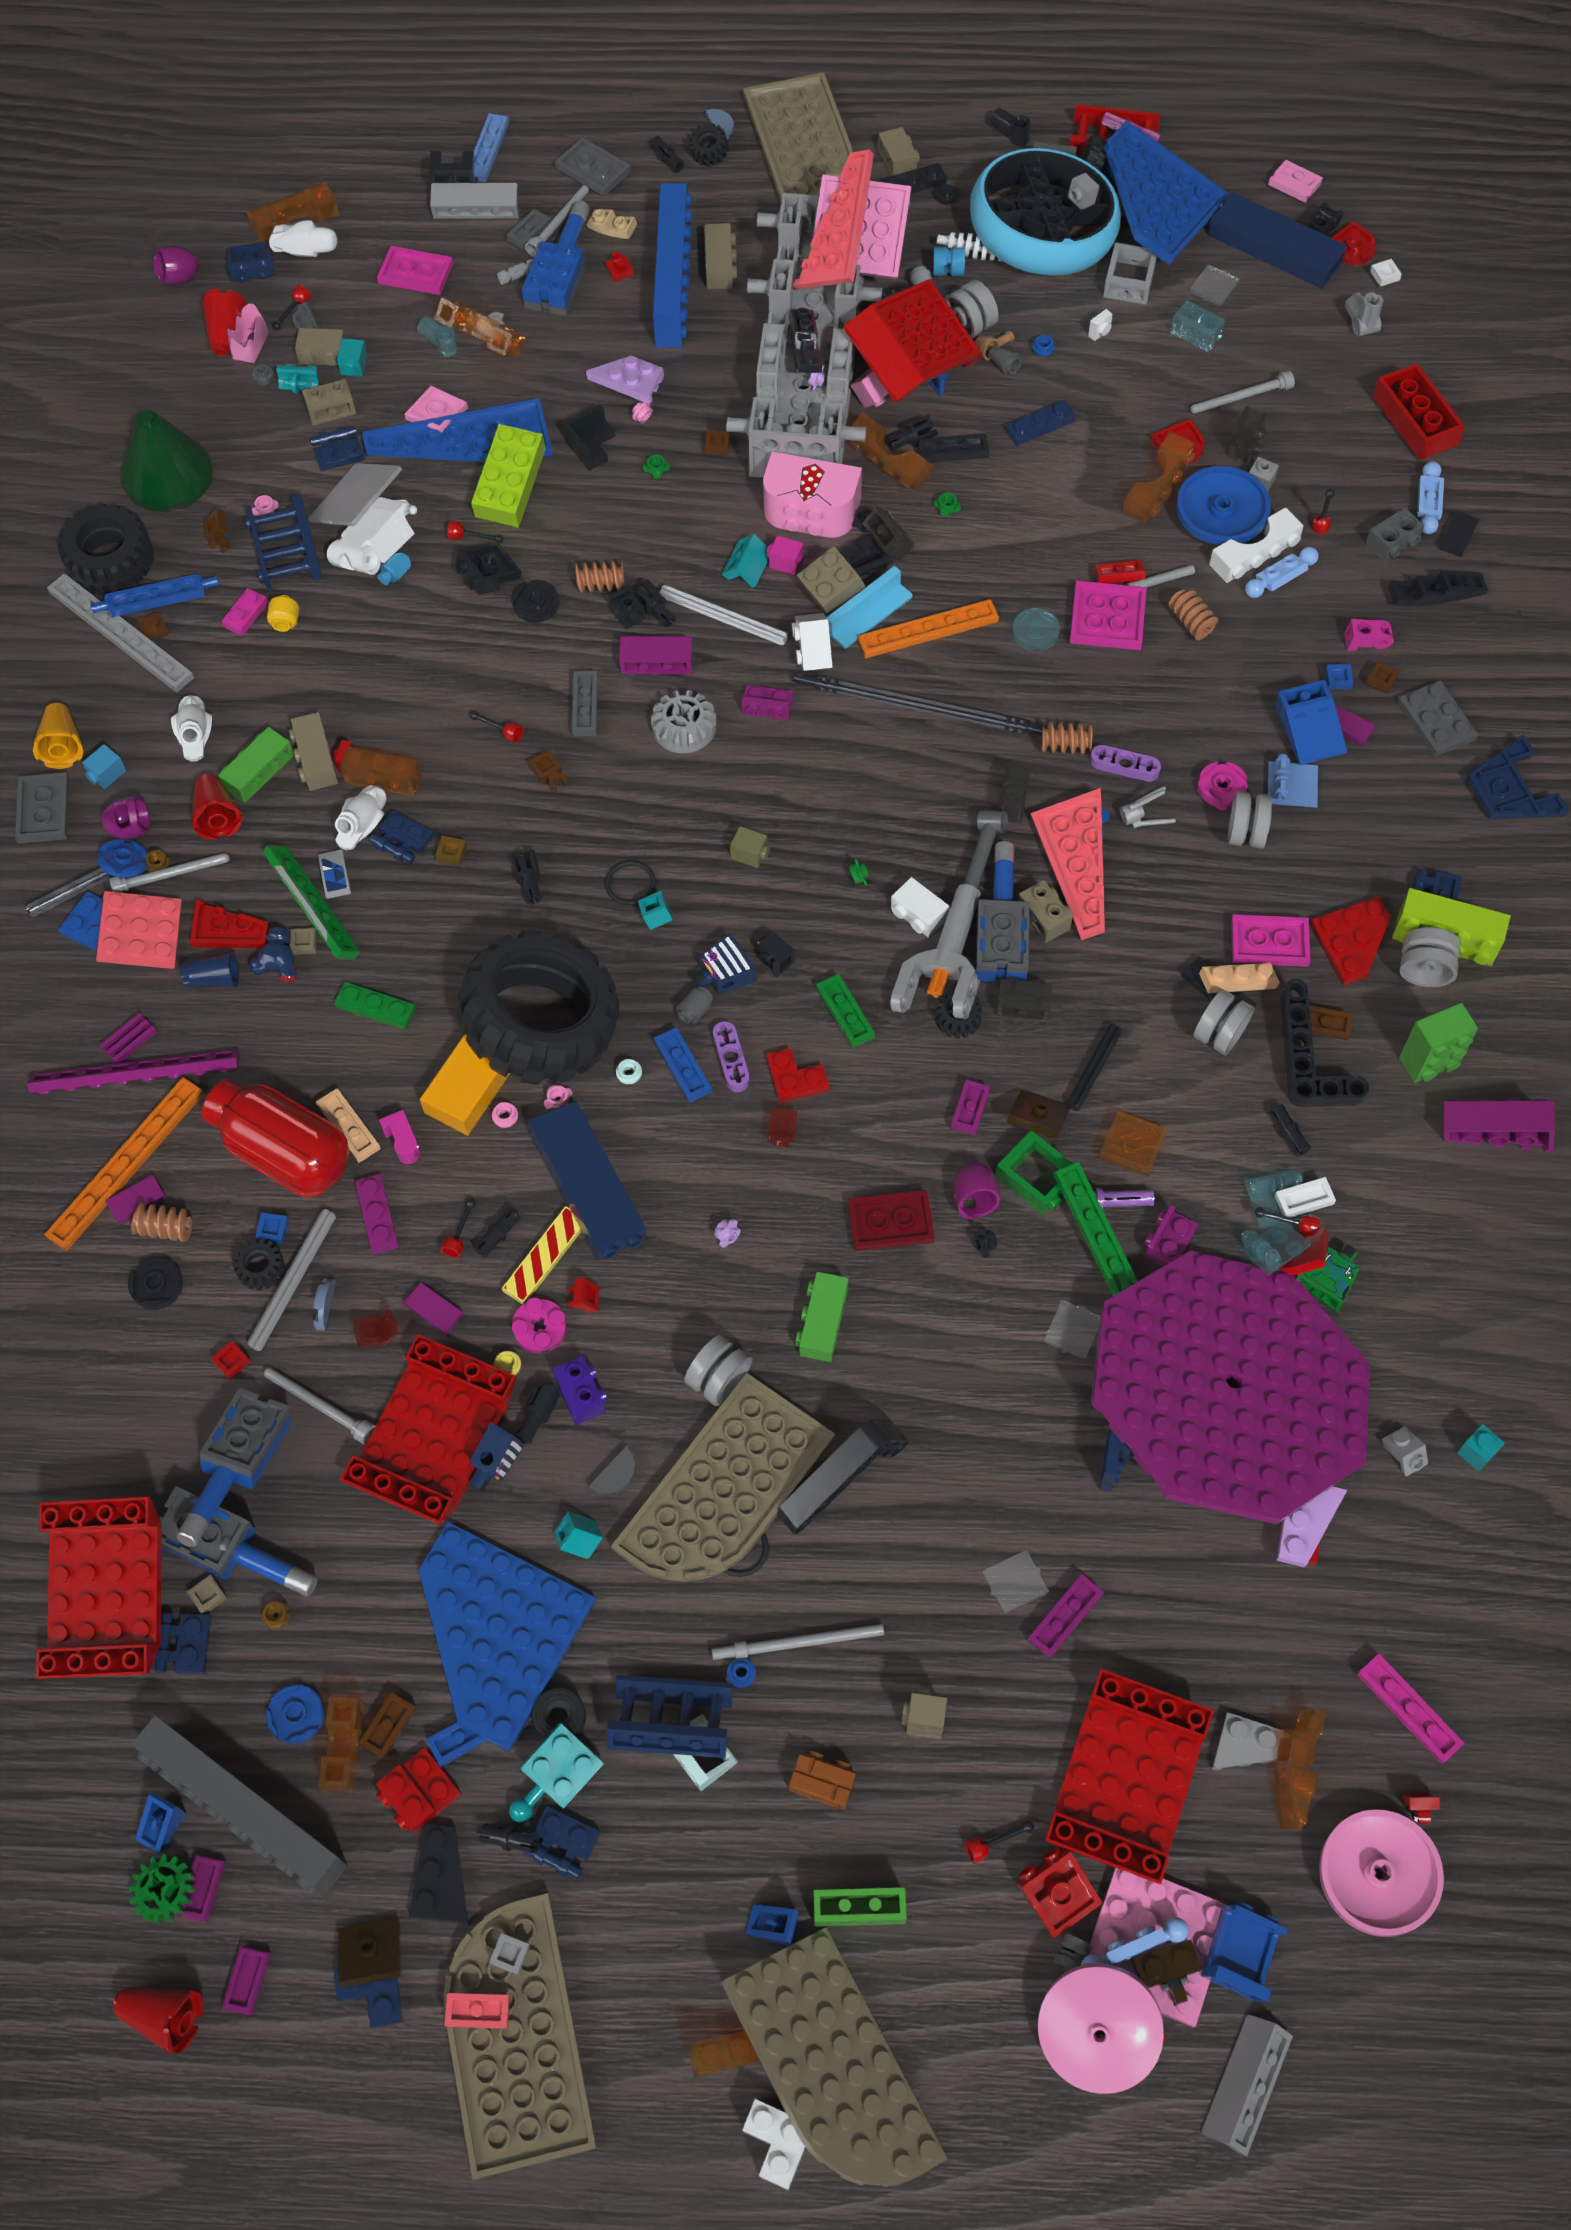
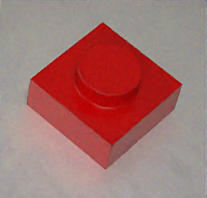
[333,740,355,775]
[210,1341,251,1380]

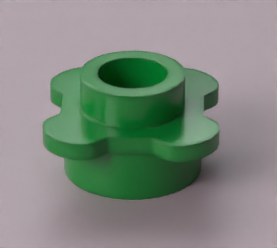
[643,455,670,479]
[934,493,961,517]
[849,858,869,886]

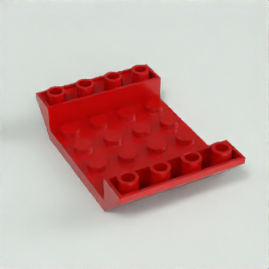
[843,279,983,403]
[340,1334,516,1525]
[36,1497,162,1679]
[1045,1669,1214,1885]

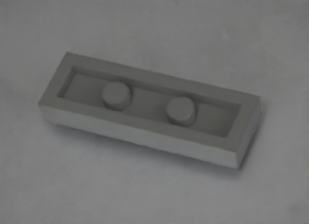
[572,671,598,736]

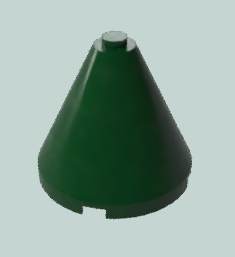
[120,411,213,512]

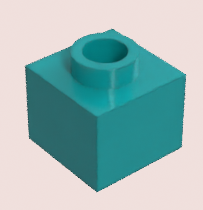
[638,891,673,930]

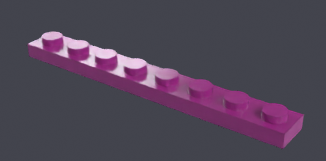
[27,1049,240,1094]

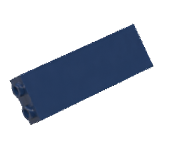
[1208,192,1348,289]
[528,1101,646,1261]

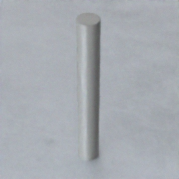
[1126,565,1195,588]

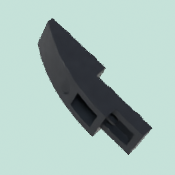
[790,308,822,373]

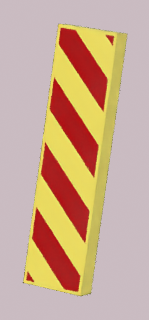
[502,1206,581,1304]

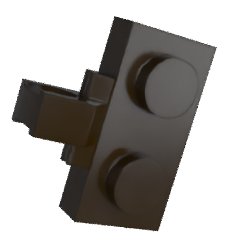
[1132,1939,1202,2006]

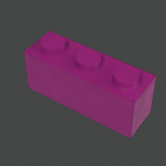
[619,635,693,674]

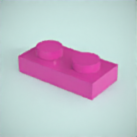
[221,588,269,636]

